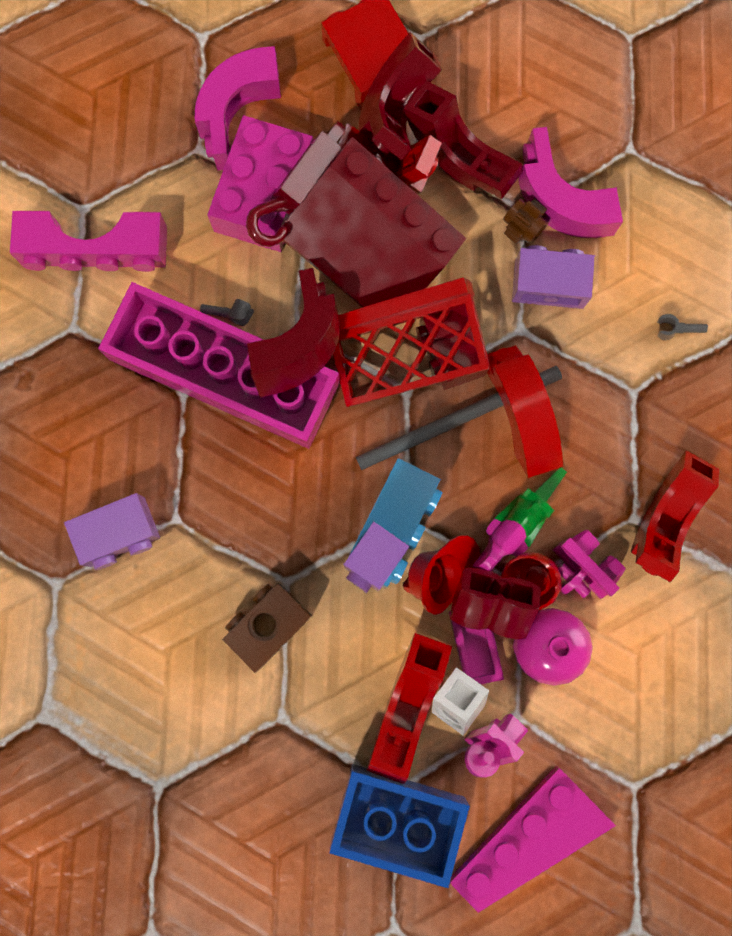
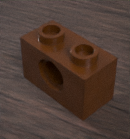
[222,583,312,673]

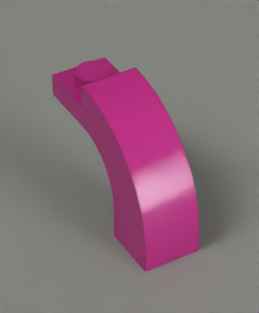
[195,46,281,171]
[518,127,623,238]

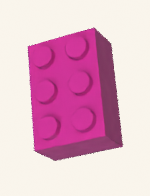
[207,115,313,252]

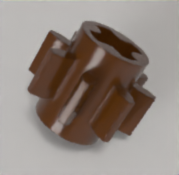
[503,198,548,245]

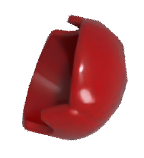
[501,552,562,610]

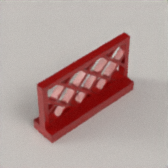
[333,277,491,407]

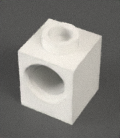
[432,667,489,735]

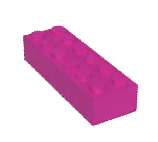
[98,282,340,449]

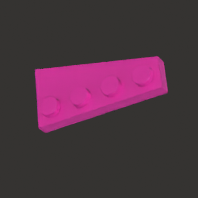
[450,766,616,913]

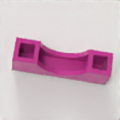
[10,211,167,272]

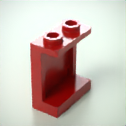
[321,0,408,110]

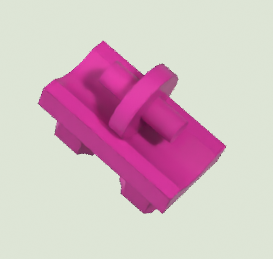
[553,530,626,599]
[464,714,528,778]

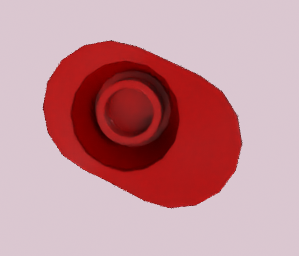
[402,535,480,615]

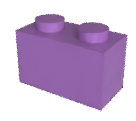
[512,245,595,309]
[64,493,160,570]
[343,522,410,593]

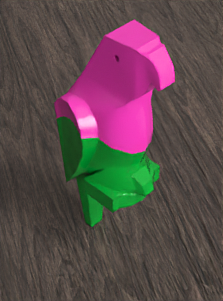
[472,467,567,571]

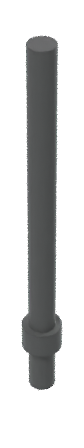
[356,366,562,470]

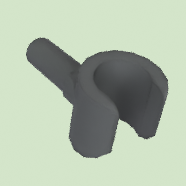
[200,299,254,326]
[657,314,708,341]

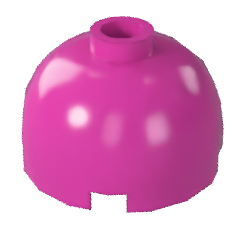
[513,608,593,686]

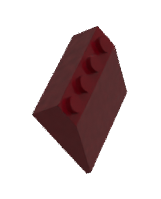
[276,137,466,329]

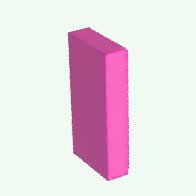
[449,611,504,685]

